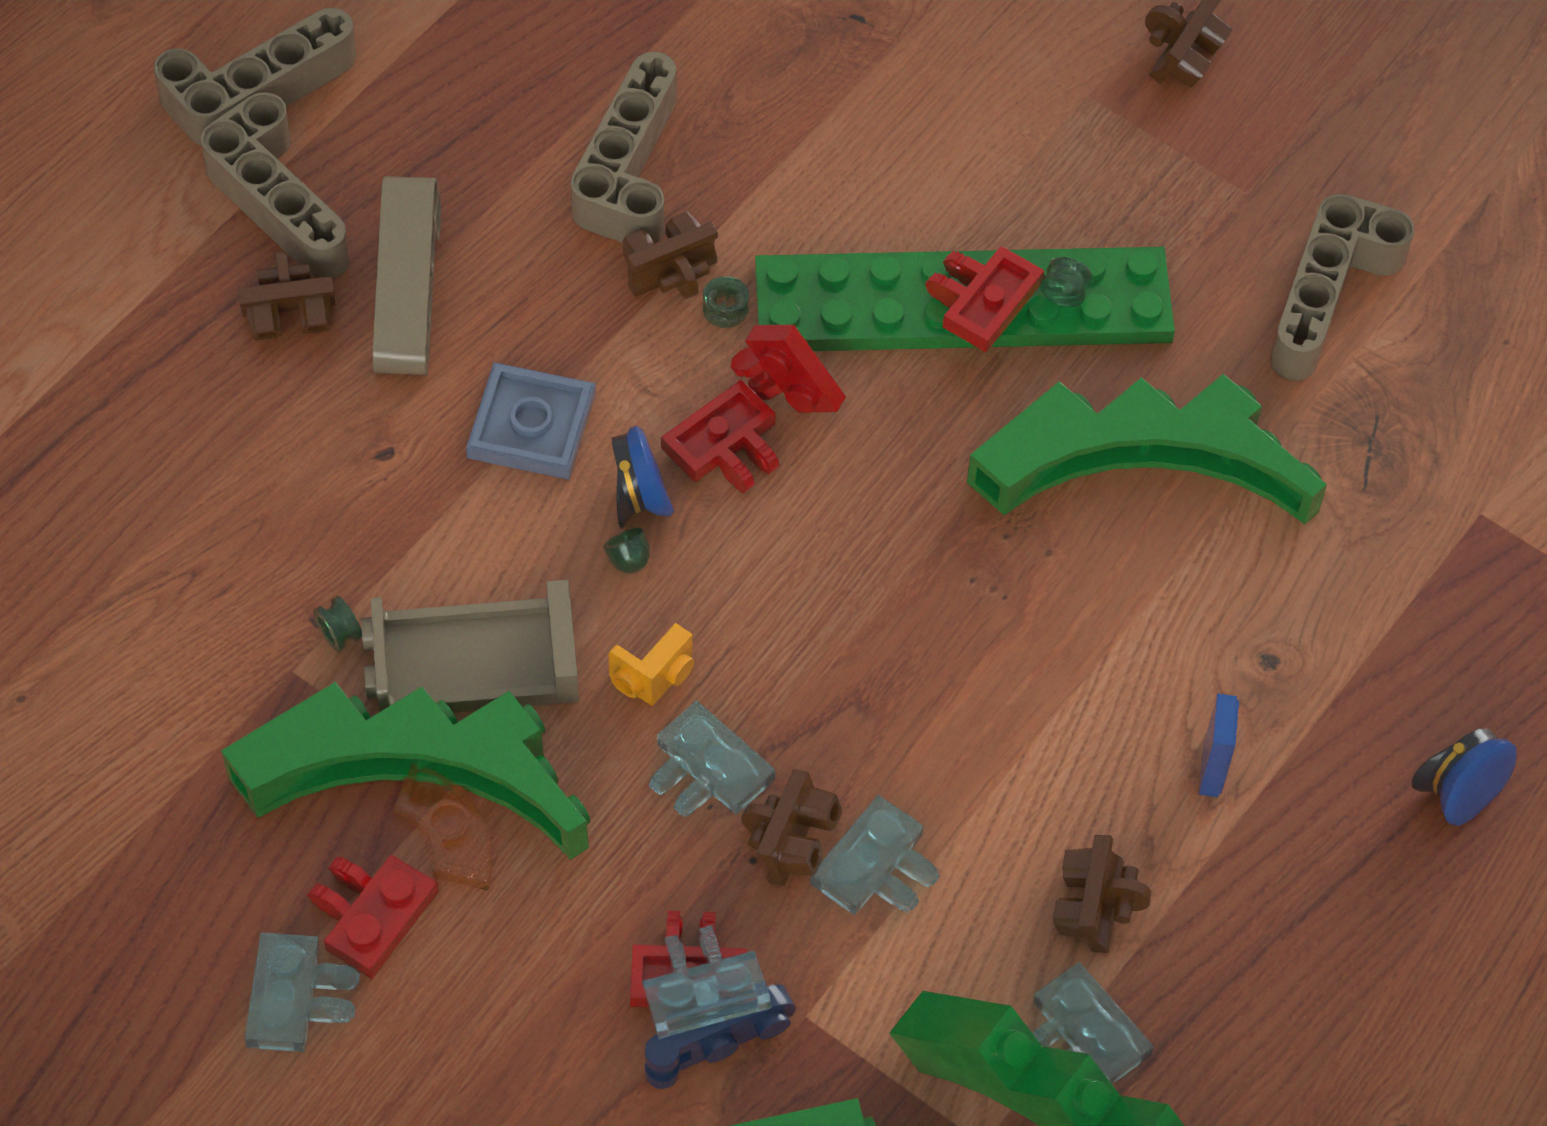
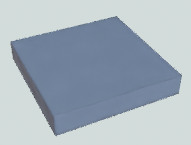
[466,362,596,480]

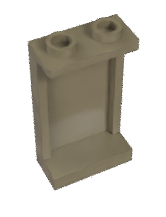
[361,580,579,713]

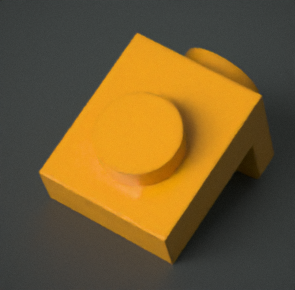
[608,623,695,706]

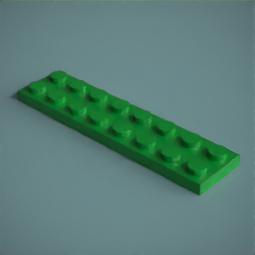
[755,246,1175,351]

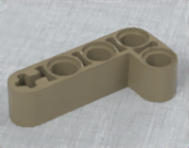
[154,8,356,146]
[571,52,677,243]
[201,92,350,279]
[373,176,441,375]
[1271,194,1415,381]

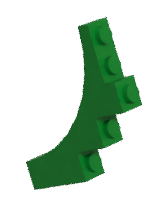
[966,374,1327,524]
[221,682,591,860]
[889,990,1185,1126]

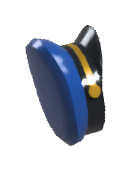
[611,425,675,529]
[1412,728,1517,826]

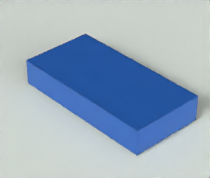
[1199,693,1239,797]

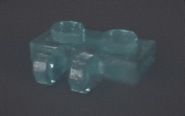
[648,700,776,818]
[810,795,940,915]
[642,925,772,1039]
[244,932,360,1052]
[1032,962,1154,1084]

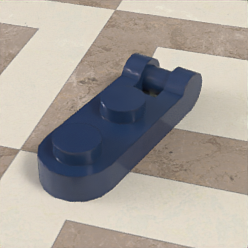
[645,984,796,1089]

